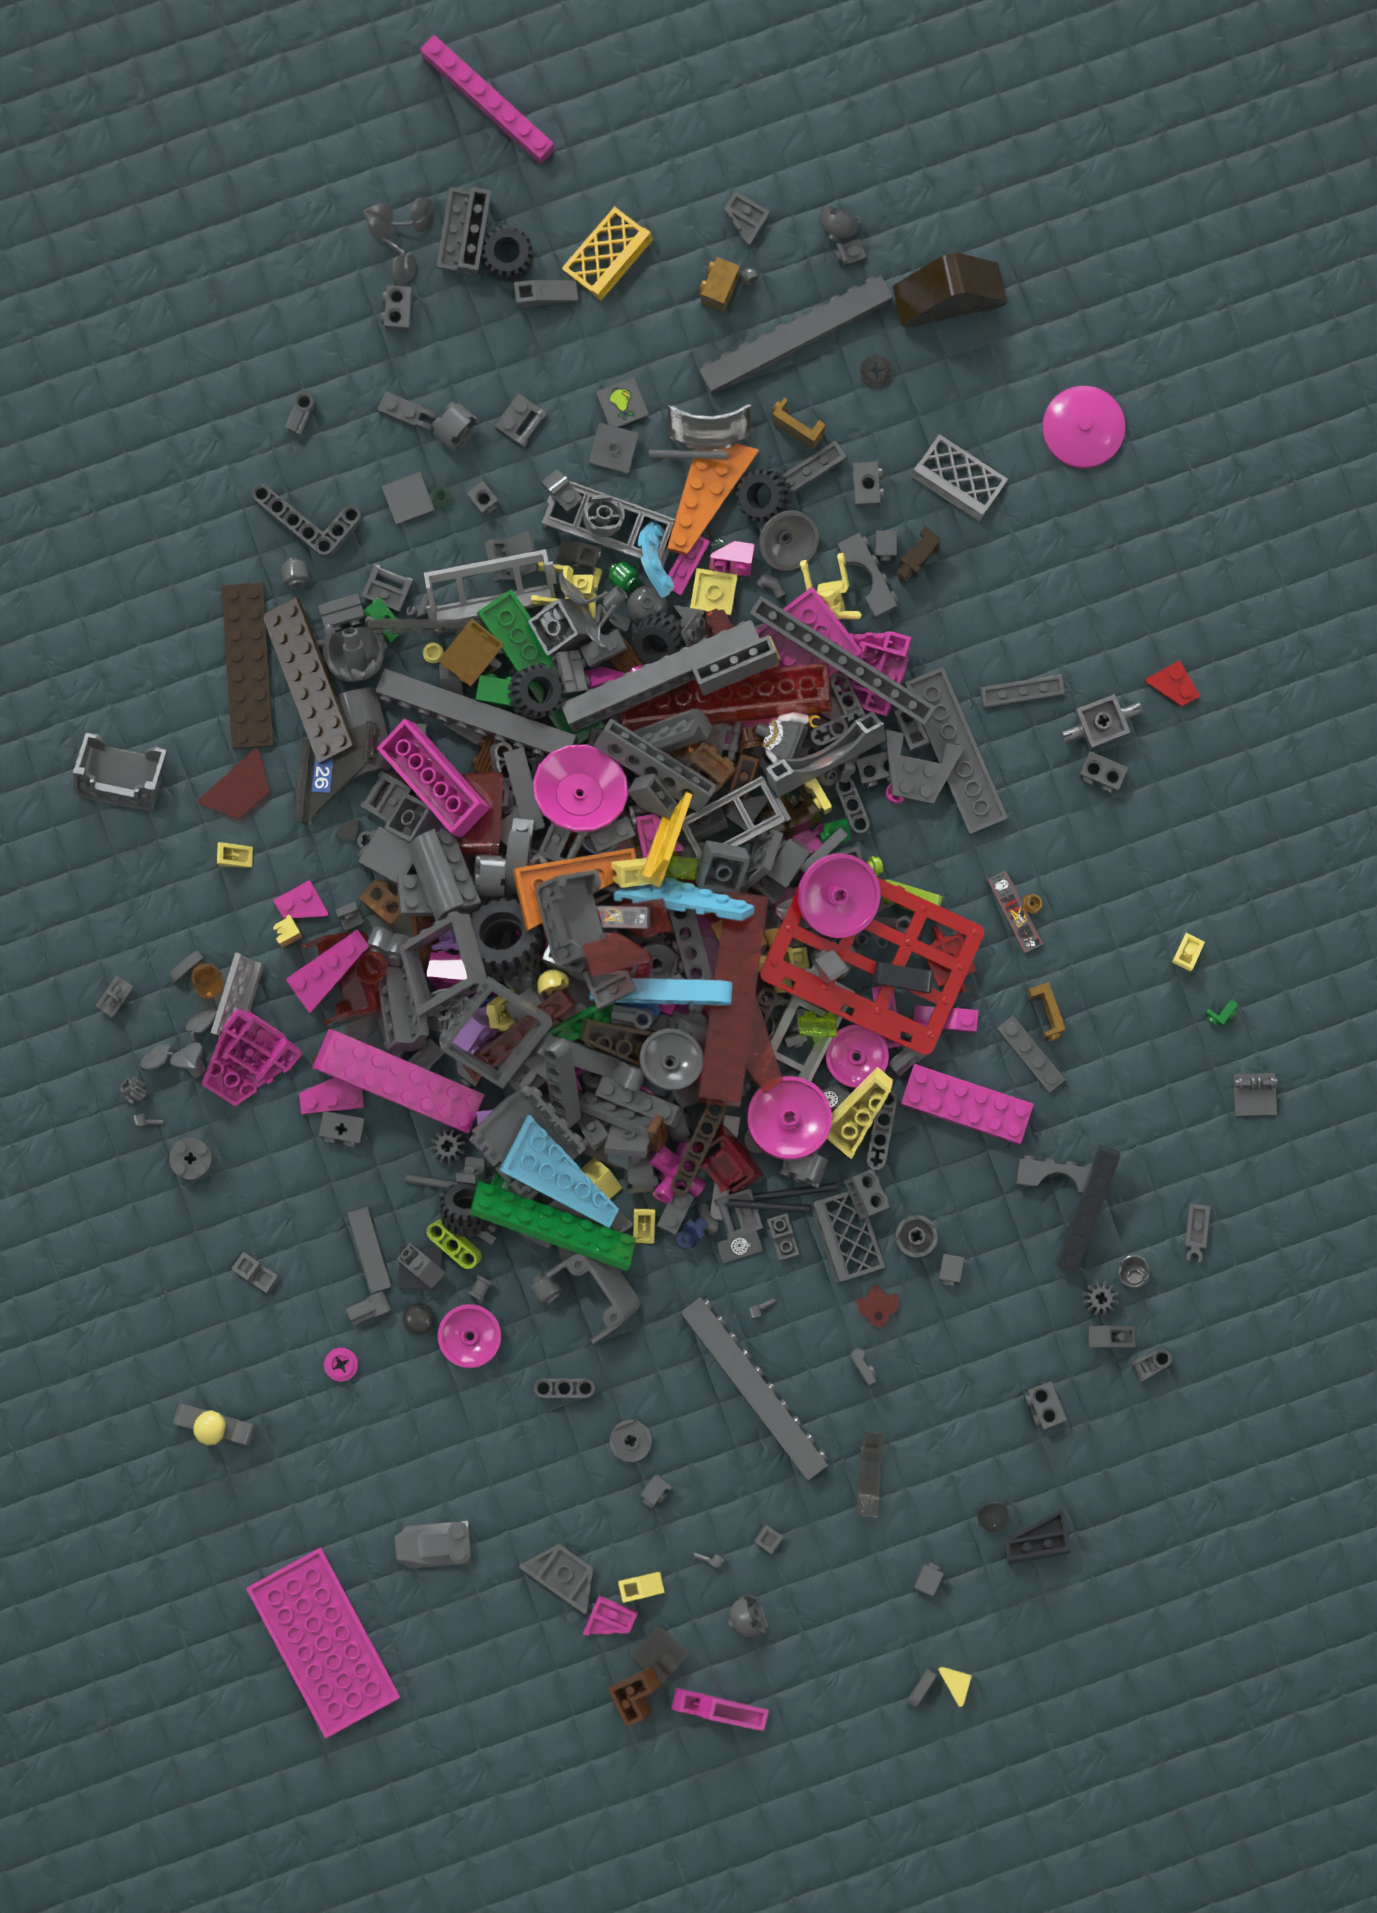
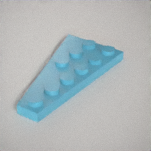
[614,877,754,921]
[500,1114,619,1228]

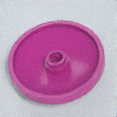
[1042,386,1125,469]
[798,853,880,938]
[748,1076,832,1160]

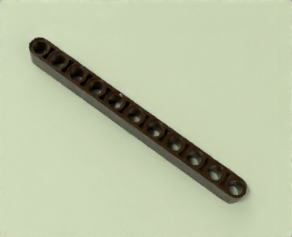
[670,988,777,1198]

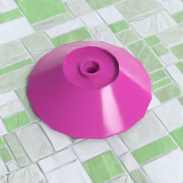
[533,745,629,832]

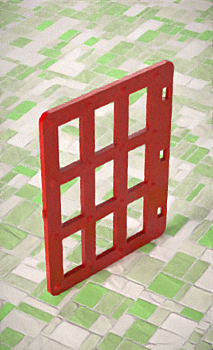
[760,873,984,1055]

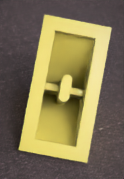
[217,842,253,868]
[581,1158,622,1199]
[633,1209,656,1244]
[938,1667,971,1707]

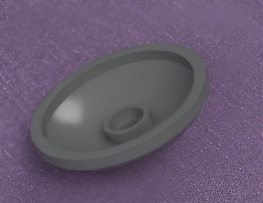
[759,510,819,571]
[640,1029,703,1090]

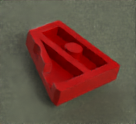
[1145,660,1200,707]

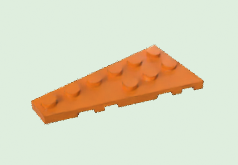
[667,434,759,555]
[513,848,636,931]

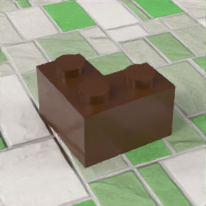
[608,1666,661,1727]

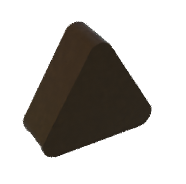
[892,253,1008,327]

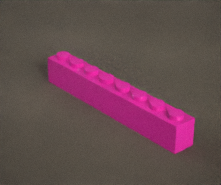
[420,35,554,165]

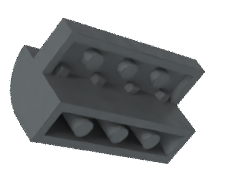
[436,187,491,275]
[337,687,393,780]
[632,709,713,753]
[408,829,481,921]
[377,965,429,1052]

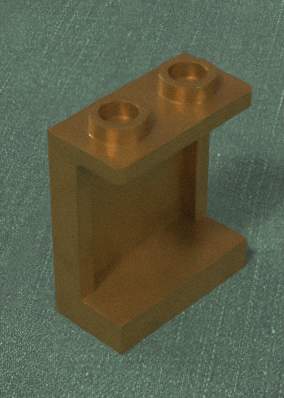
[772,398,826,450]
[438,619,504,686]
[1027,982,1066,1042]

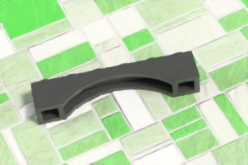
[765,712,886,797]

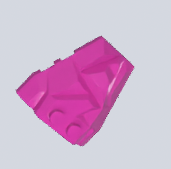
[826,632,912,717]
[202,1009,303,1106]

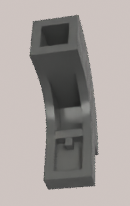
[803,718,859,783]
[505,818,535,894]

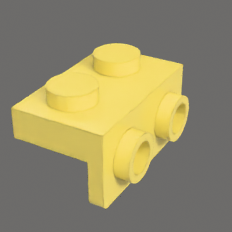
[486,989,520,1031]

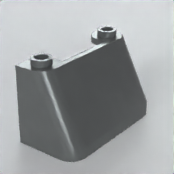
[73,733,167,811]
[535,870,619,966]

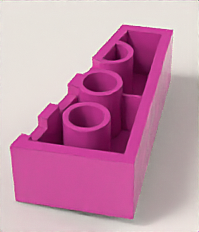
[286,930,369,1013]

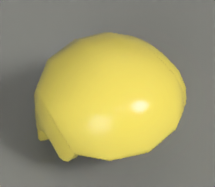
[538,970,569,996]
[194,1411,226,1445]

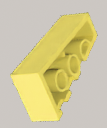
[827,1067,893,1159]

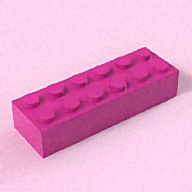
[377,719,490,838]
[900,1064,1034,1145]

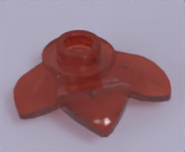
[857,1285,899,1327]

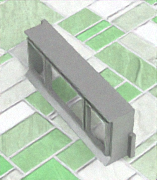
[541,481,675,567]
[424,549,557,627]
[668,776,791,880]
[750,965,855,1086]

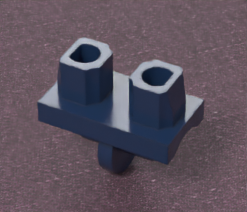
[675,1216,709,1249]

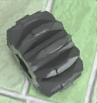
[430,1129,465,1164]
[1083,1281,1118,1316]

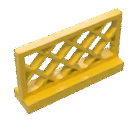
[562,207,653,301]
[640,792,692,887]

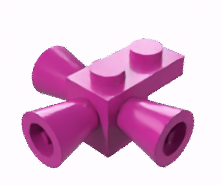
[648,1142,706,1203]

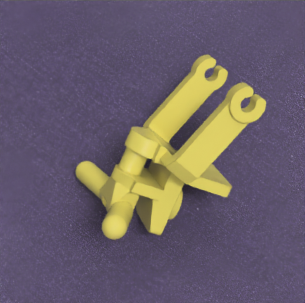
[800,553,862,620]
[530,562,602,620]

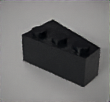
[1004,1509,1071,1564]

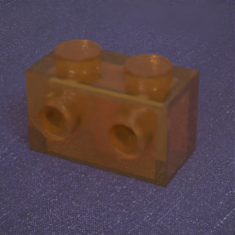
[690,742,735,787]

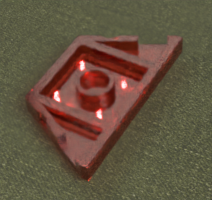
[197,748,270,819]

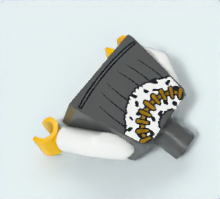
[755,712,820,764]

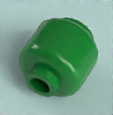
[608,561,639,592]

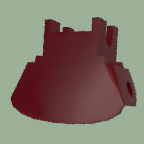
[698,1123,763,1193]

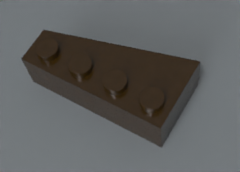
[579,1017,657,1067]

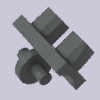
[96,975,134,1018]

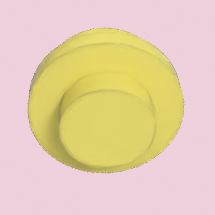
[423,643,444,664]

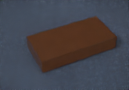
[647,1114,668,1153]

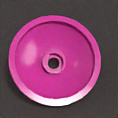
[826,1025,889,1088]
[438,1304,501,1368]

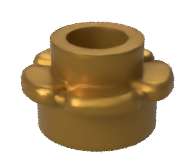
[1023,894,1042,914]

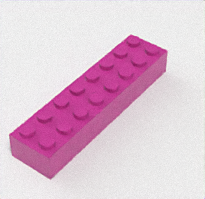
[313,1029,485,1133]

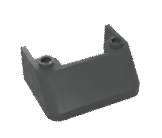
[545,1252,640,1344]

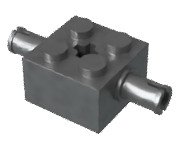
[1061,694,1143,751]

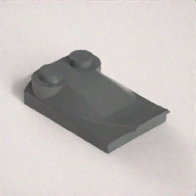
[395,1521,472,1569]

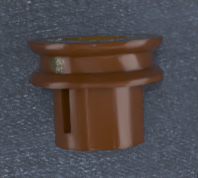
[739,726,764,751]

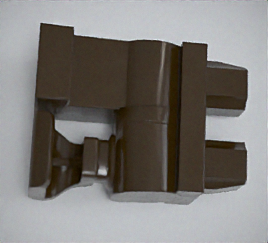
[896,526,941,583]
[759,785,823,840]

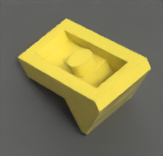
[1172,933,1205,971]

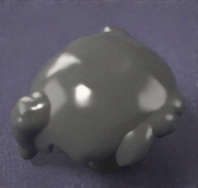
[322,616,387,682]

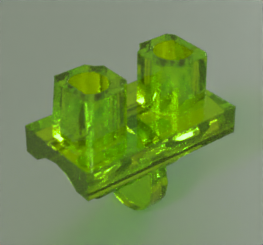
[665,855,698,880]
[798,1011,837,1043]

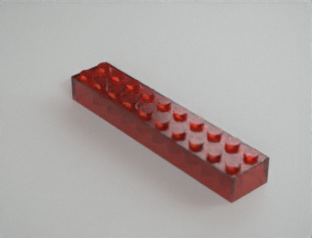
[622,663,832,731]
[698,891,768,1107]

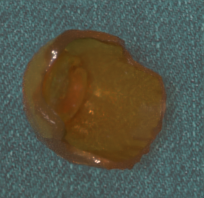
[191,963,225,999]

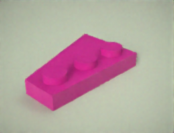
[299,1078,364,1115]

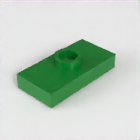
[363,597,405,643]

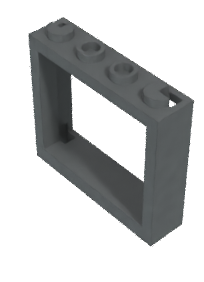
[399,911,487,1017]
[439,977,552,1089]

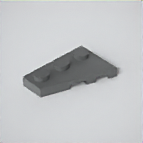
[677,794,729,847]

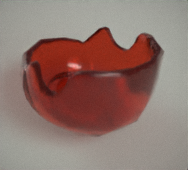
[355,951,389,985]

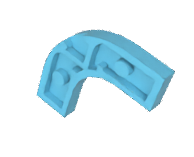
[638,520,674,598]

